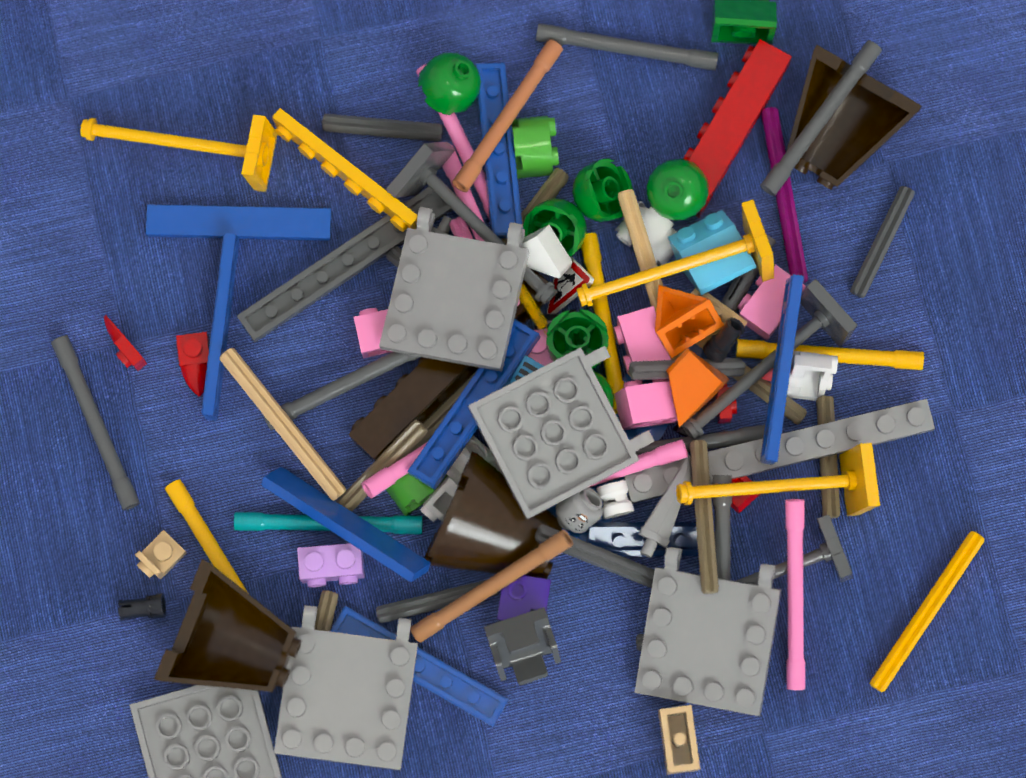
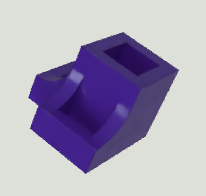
[497,575,551,621]

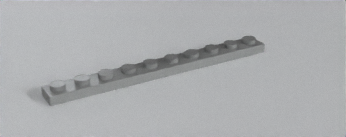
[624,399,935,504]

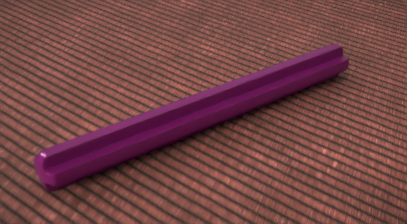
[761,107,808,284]

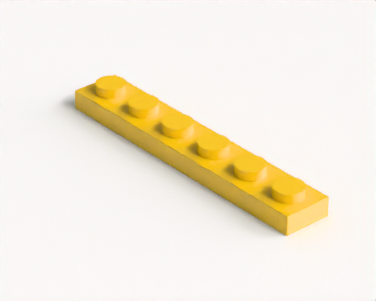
[272,108,418,232]

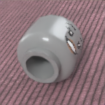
[556,488,603,534]

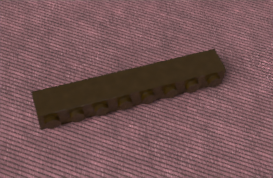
[348,269,548,462]

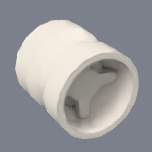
[596,480,634,519]

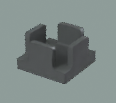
[484,607,561,685]

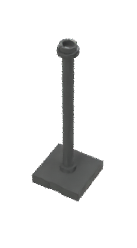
[386,142,557,304]
[682,279,858,439]
[735,514,853,585]

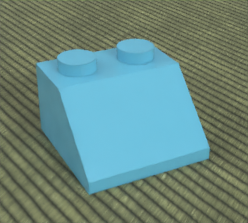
[668,210,756,295]

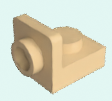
[135,530,187,580]

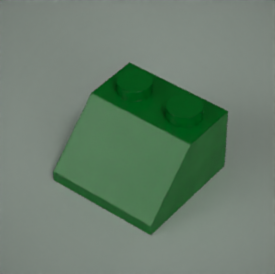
[711,0,777,45]

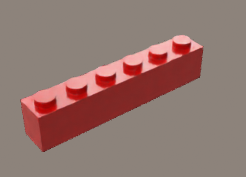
[683,39,792,218]

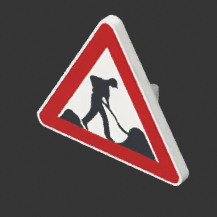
[547,257,594,314]

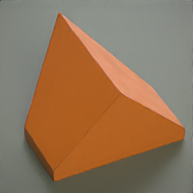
[655,285,724,358]
[666,348,729,428]

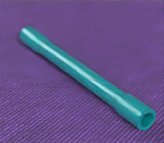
[234,512,423,535]

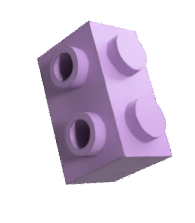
[297,543,365,587]

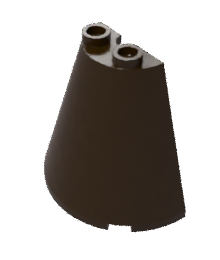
[787,45,922,190]
[424,451,562,579]
[154,560,302,692]

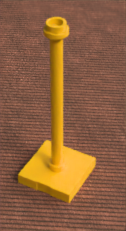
[80,114,278,192]
[576,200,774,307]
[676,443,880,516]

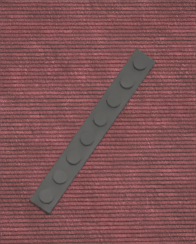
[237,179,453,343]

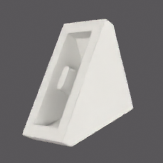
[521,225,572,279]

